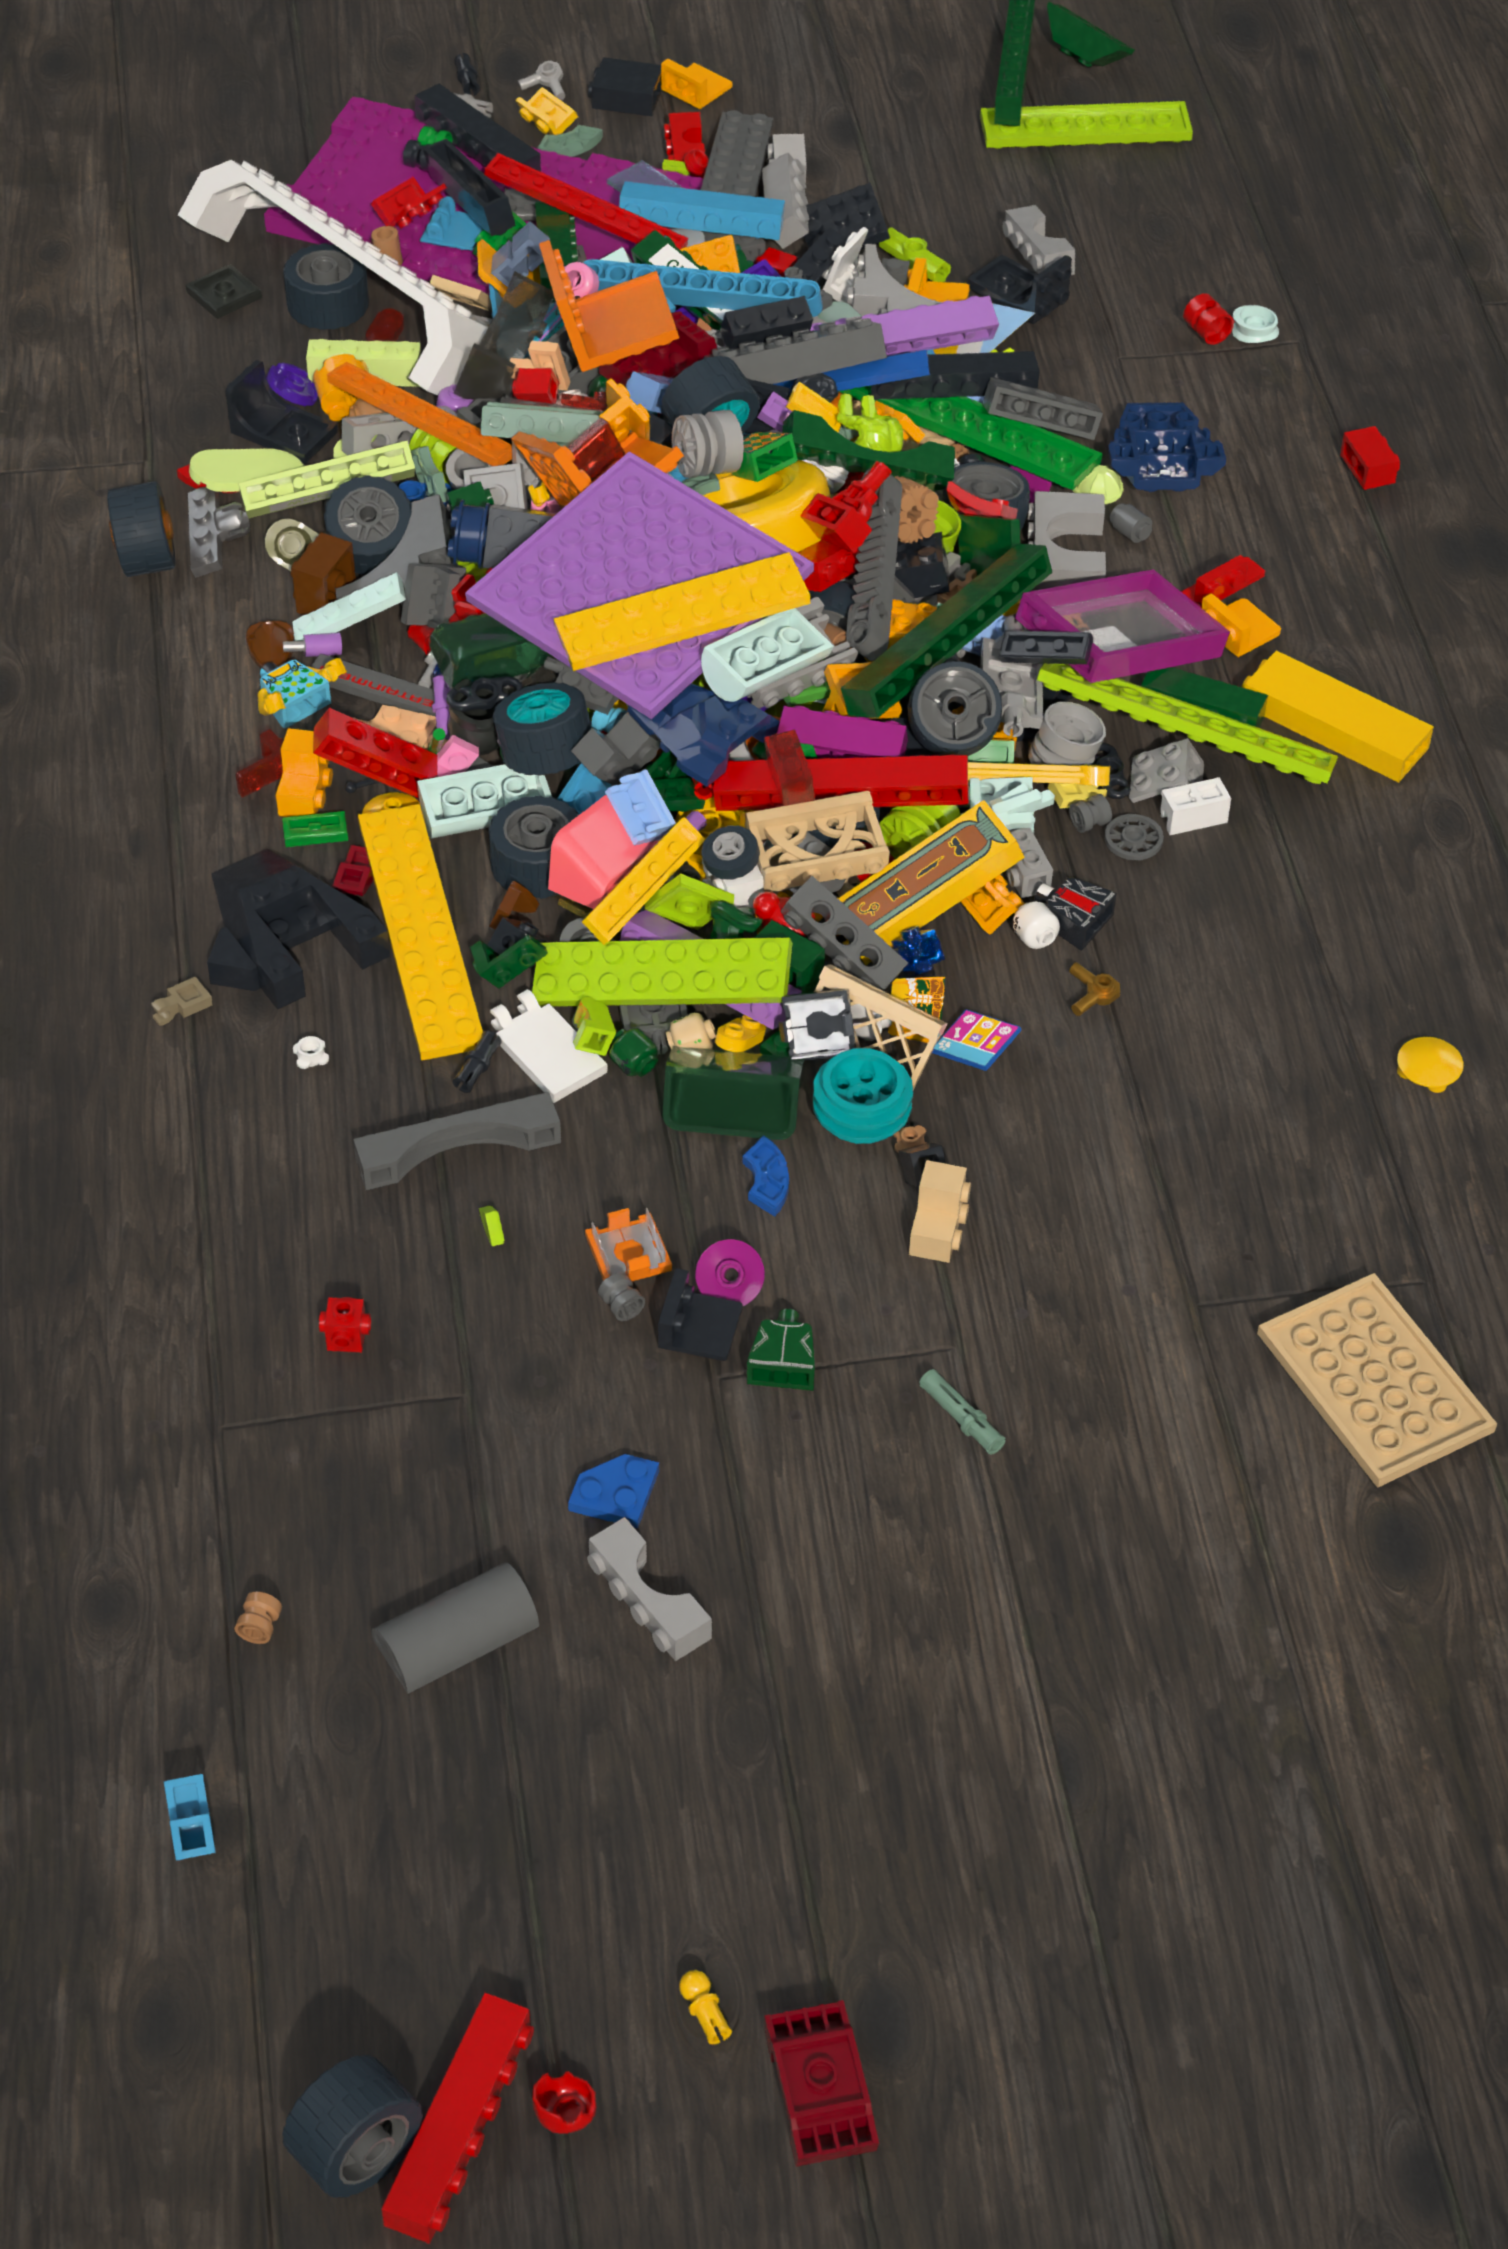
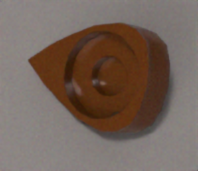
[246,620,295,668]

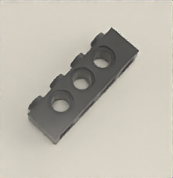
[982,377,1103,440]
[781,876,908,991]

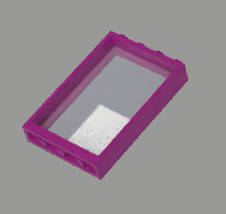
[1015,569,1230,683]

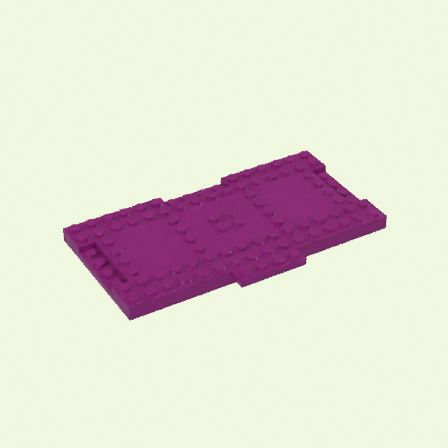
[264,97,704,310]

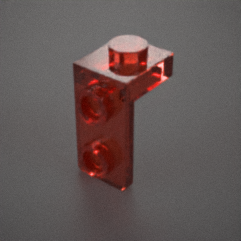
[236,729,284,797]

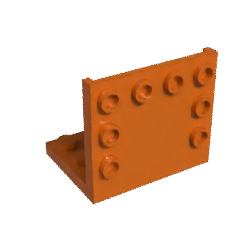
[539,240,679,372]
[511,431,684,508]

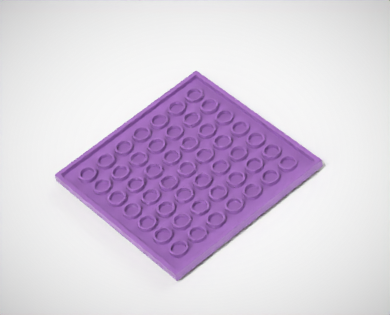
[465,451,814,719]

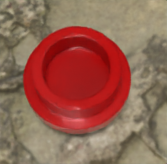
[684,149,709,176]

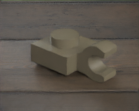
[151,977,212,1026]

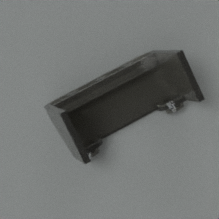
[454,271,554,399]

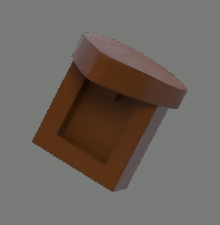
[489,881,539,930]

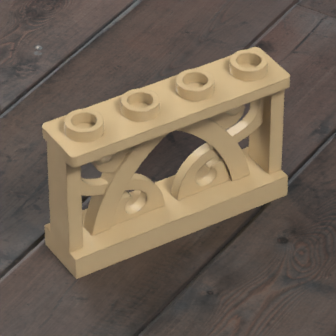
[745,791,890,892]

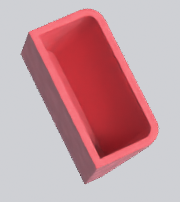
[548,795,659,909]

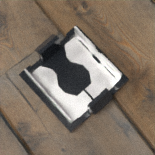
[779,989,856,1062]

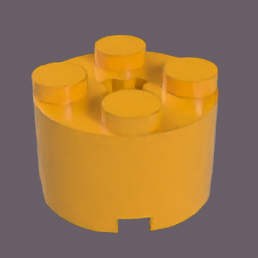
[313,354,370,421]

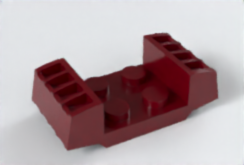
[599,311,717,388]
[764,2000,879,2167]

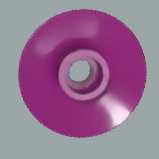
[696,1239,765,1306]

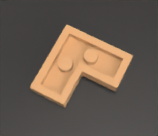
[508,341,570,391]

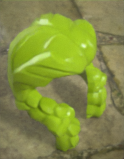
[837,394,903,452]

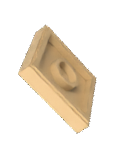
[430,275,493,312]

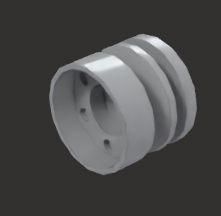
[672,410,744,478]
[1028,702,1106,765]

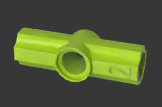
[879,227,951,282]

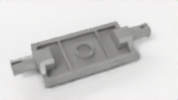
[980,616,1043,737]

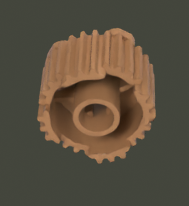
[895,476,938,544]

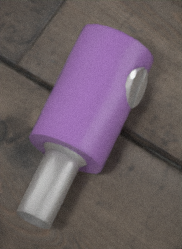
[283,633,342,657]

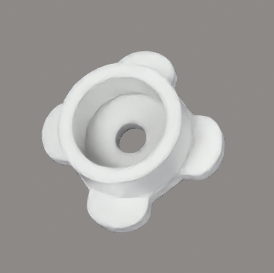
[293,1036,329,1069]

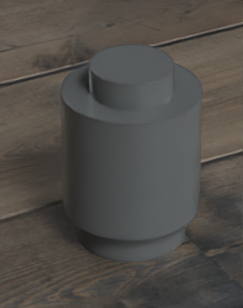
[1110,503,1152,543]

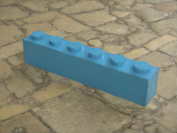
[619,181,785,240]

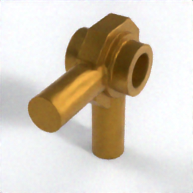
[1069,962,1120,1016]

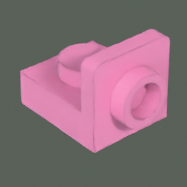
[437,735,479,777]

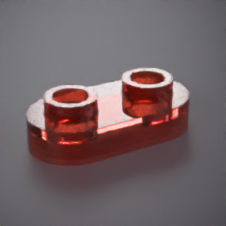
[366,308,404,342]

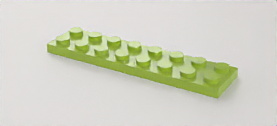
[980,101,1193,149]
[532,938,793,1007]

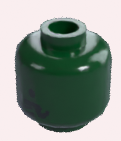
[609,1028,658,1077]

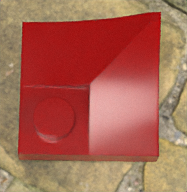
[947,481,1018,519]

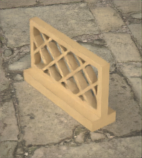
[814,964,948,1090]

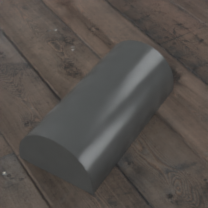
[372,1562,539,1694]

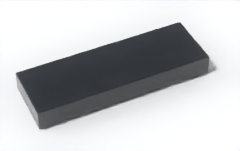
[999,631,1094,665]

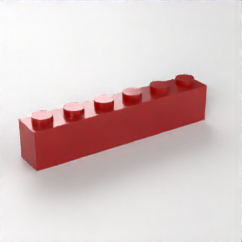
[381,1993,534,2244]

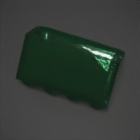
[430,613,558,690]
[663,1046,804,1140]

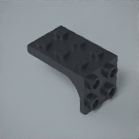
[967,254,1072,325]
[225,360,338,464]

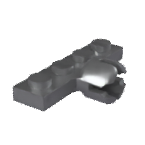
[188,487,250,578]

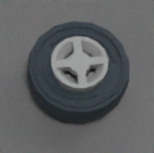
[702,826,760,880]

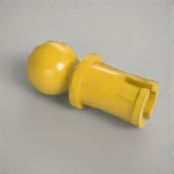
[679,1970,732,2045]

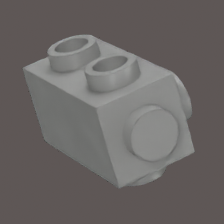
[1006,828,1053,898]

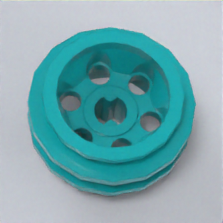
[813,1048,913,1144]

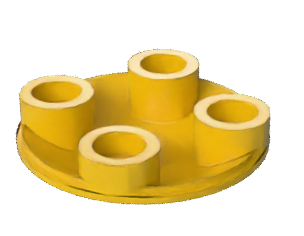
[1397,1037,1463,1093]

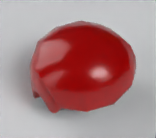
[533,2071,596,2134]

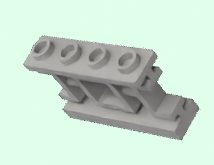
[747,597,858,708]

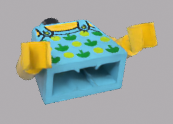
[257,658,347,729]

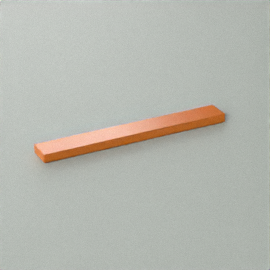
[327,361,512,466]

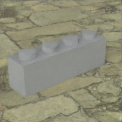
[762,152,809,249]

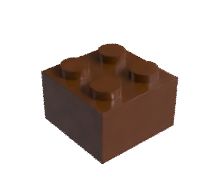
[291,532,356,615]

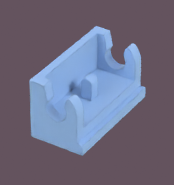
[605,770,676,846]

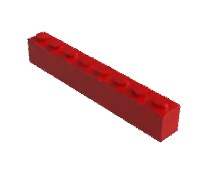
[713,754,968,811]

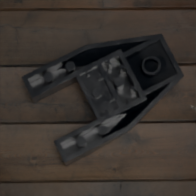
[211,849,390,1010]

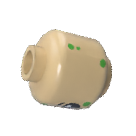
[666,1013,717,1060]

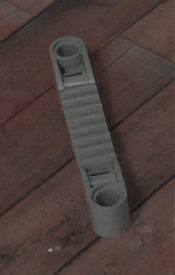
[846,467,902,661]

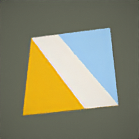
[933,303,1035,354]

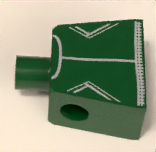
[747,1309,815,1391]

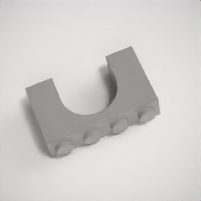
[1028,491,1106,591]

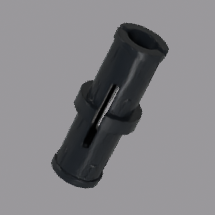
[454,53,480,96]
[452,1030,502,1093]

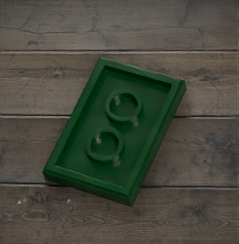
[958,514,1020,576]

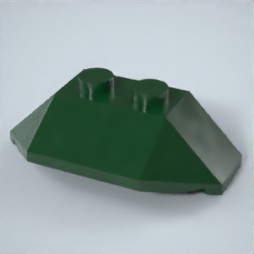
[1047,1,1135,67]

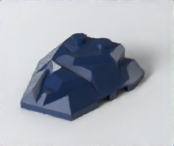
[1108,403,1226,492]
[627,684,780,787]

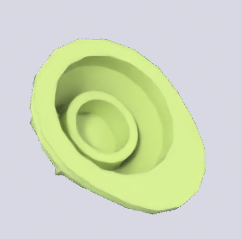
[1073,465,1124,504]

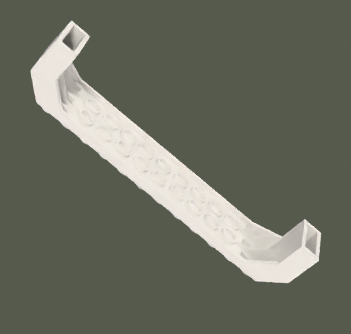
[178,160,495,395]

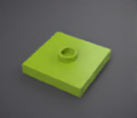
[645,874,734,930]

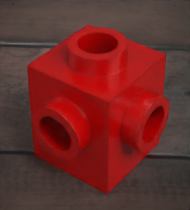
[319,1297,371,1353]

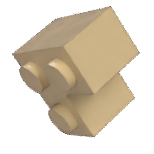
[909,1160,971,1263]

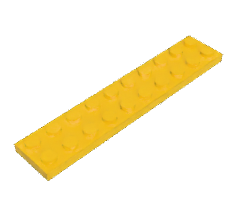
[358,804,483,1061]

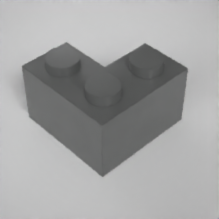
[571,712,661,786]

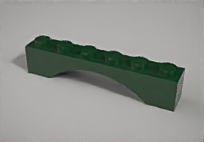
[782,410,955,491]

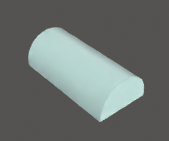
[701,608,833,702]
[417,764,552,839]

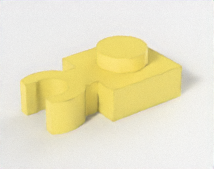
[1048,783,1107,809]

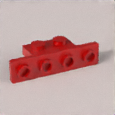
[1161,555,1265,619]

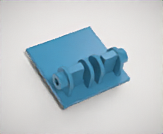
[421,196,483,251]

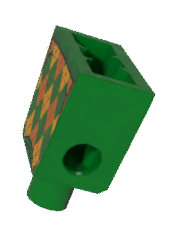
[732,432,798,482]

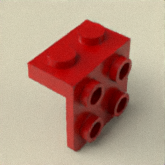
[371,176,447,229]

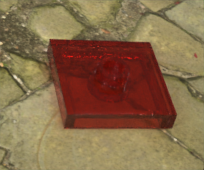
[561,391,609,411]

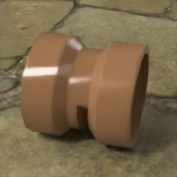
[234,1592,282,1644]

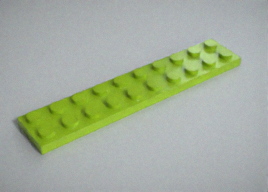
[1037,664,1338,784]

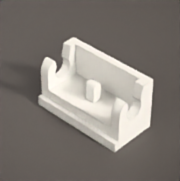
[1161,777,1231,835]

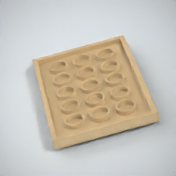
[1257,1273,1497,1488]

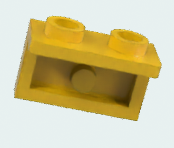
[516,87,578,135]

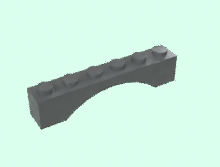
[353,1092,561,1190]

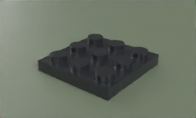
[804,183,890,249]

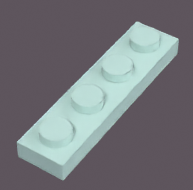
[292,572,406,641]

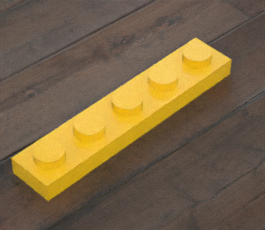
[582,817,706,945]

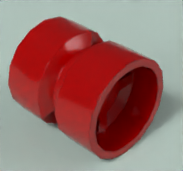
[1183,293,1234,345]

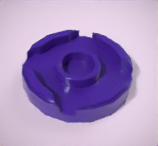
[266,363,319,406]

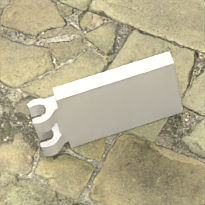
[490,989,607,1103]

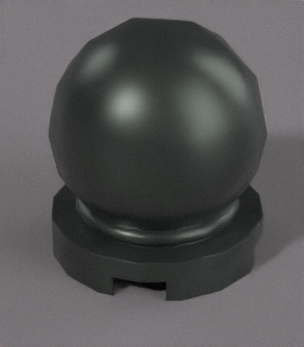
[448,679,509,755]

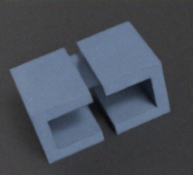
[491,221,550,290]

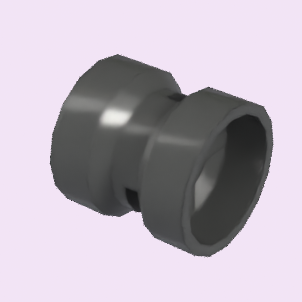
[1069,794,1112,833]
[598,1272,645,1321]

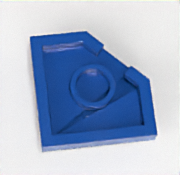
[568,1454,659,1529]

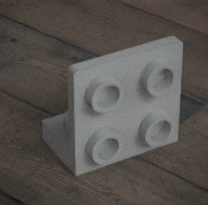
[1129,738,1204,803]

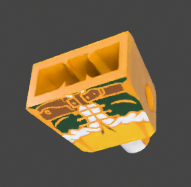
[888,977,945,1043]

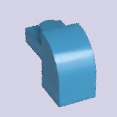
[164,1774,216,1860]

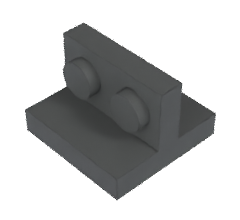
[401,563,466,633]

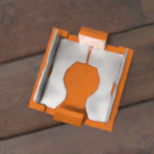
[585,1208,672,1281]

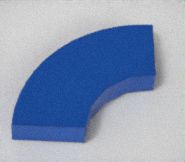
[743,1135,789,1217]

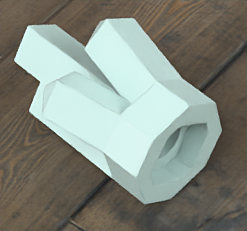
[989,783,1055,830]

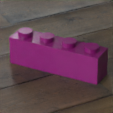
[776,706,908,759]

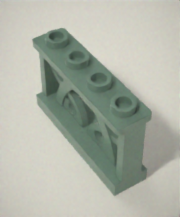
[481,401,604,445]

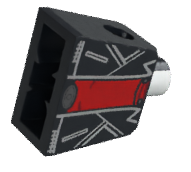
[1035,877,1117,951]

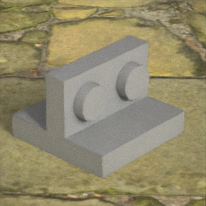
[464,463,527,509]

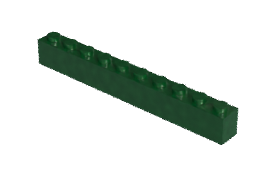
[841,544,1053,719]

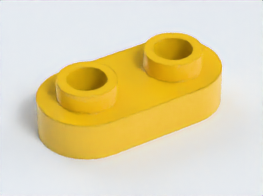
[715,1015,766,1052]

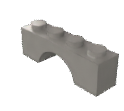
[1003,205,1075,275]
[587,1517,712,1661]

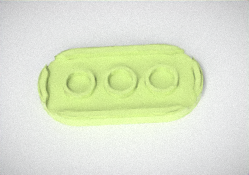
[189,449,303,492]

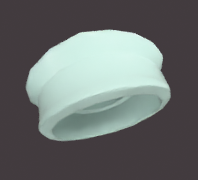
[1232,305,1279,343]

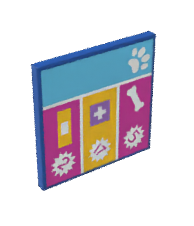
[932,1009,1022,1071]

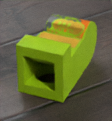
[572,996,616,1056]

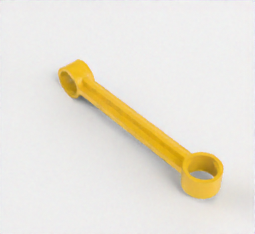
[934,755,1110,786]

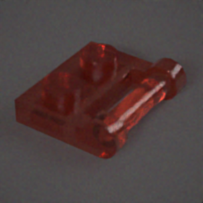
[567,417,626,481]

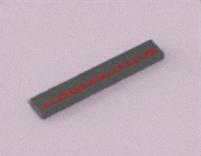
[311,654,436,717]

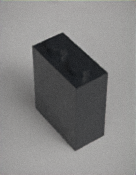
[588,57,662,117]

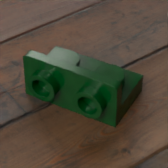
[653,778,706,812]

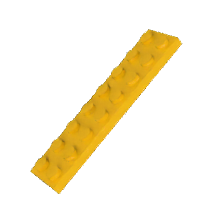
[554,552,811,671]

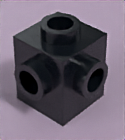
[487,918,547,968]

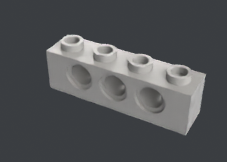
[342,406,457,455]

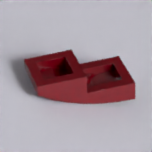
[332,845,373,896]

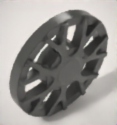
[1105,814,1164,861]

